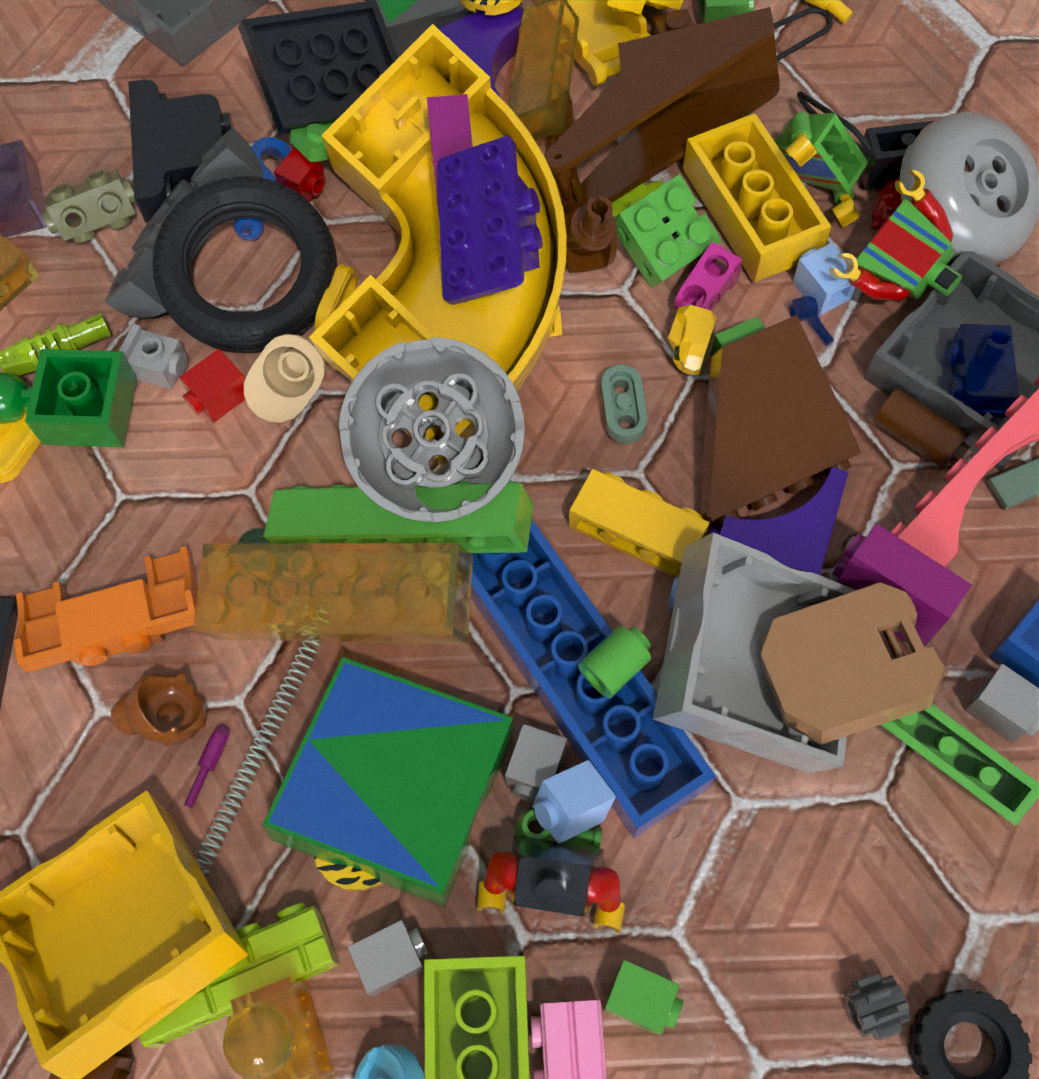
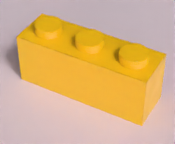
[569,469,710,577]

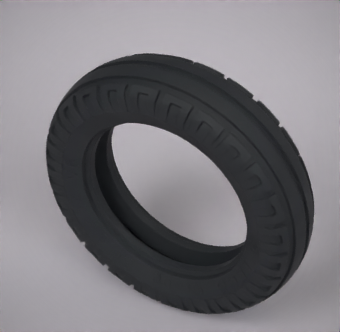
[152,176,337,353]

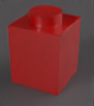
[179,348,246,423]

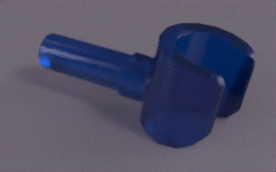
[788,296,835,346]

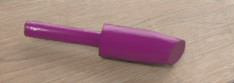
[184,725,230,808]

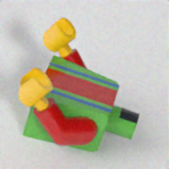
[829,169,962,301]

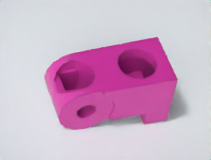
[673,242,742,311]

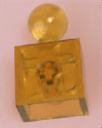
[223,977,336,1079]

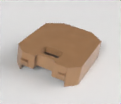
[760,582,948,745]

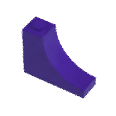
[438,6,532,98]
[711,467,849,575]

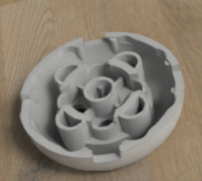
[900,112,1039,266]
[339,337,525,522]

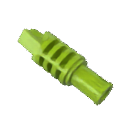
[0,313,112,376]

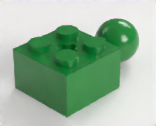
[0,349,137,447]

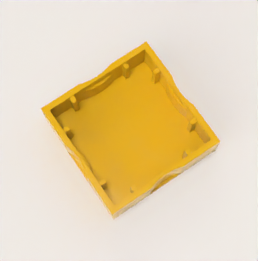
[0,790,249,1079]

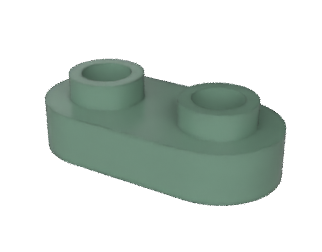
[601,365,648,444]

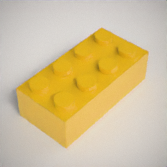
[683,113,832,283]

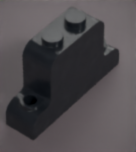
[128,79,234,223]

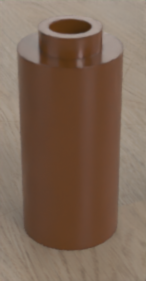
[873,388,971,469]

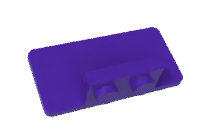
[437,136,543,305]

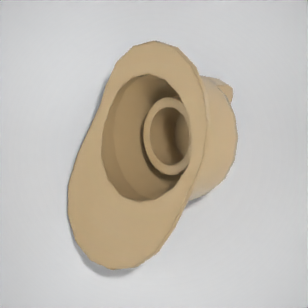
[244,334,325,423]

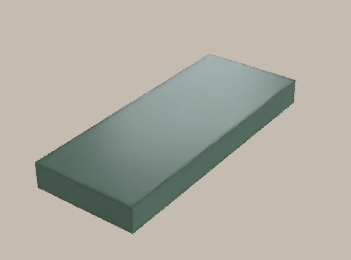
[987,459,1039,510]

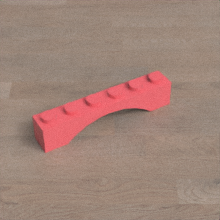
[891,377,1039,567]

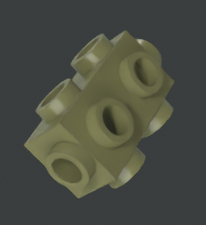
[42,169,136,243]

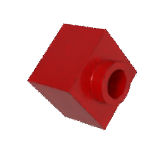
[274,147,326,202]

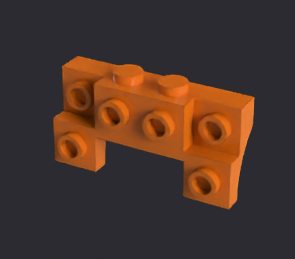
[14,546,202,673]

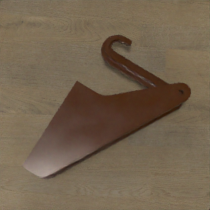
[522,7,780,216]

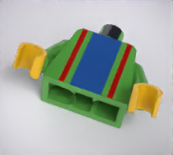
[775,112,869,228]

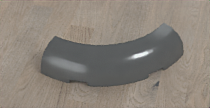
[105,127,263,318]

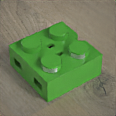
[615,174,722,288]

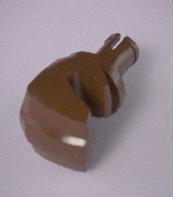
[564,195,618,273]

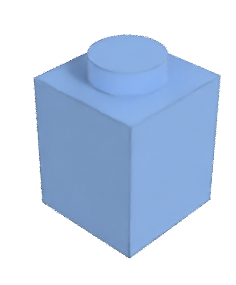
[793,243,856,316]
[532,760,616,844]

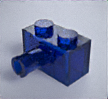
[945,324,1019,418]

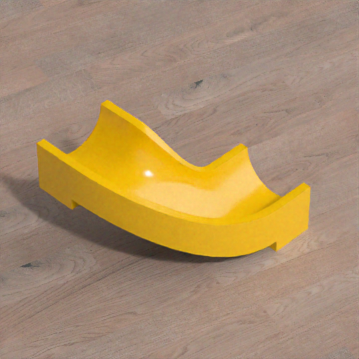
[309,24,567,467]

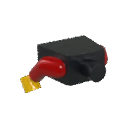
[477,835,625,933]

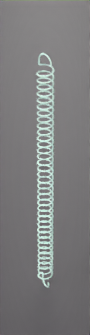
[196,594,341,873]

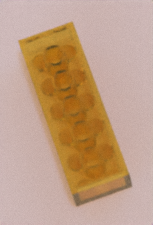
[194,543,473,644]

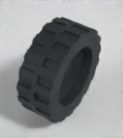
[908,989,1032,1079]

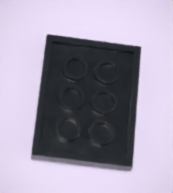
[238,0,398,135]

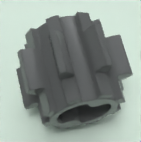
[844,972,911,1040]

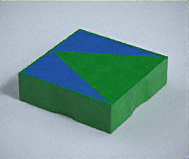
[262,657,513,907]

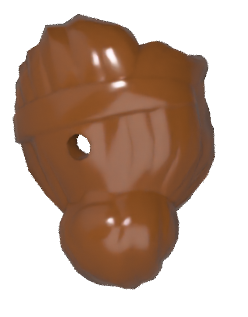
[110,672,208,746]

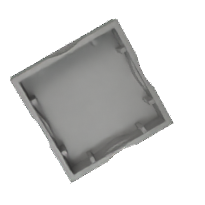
[653,532,856,773]

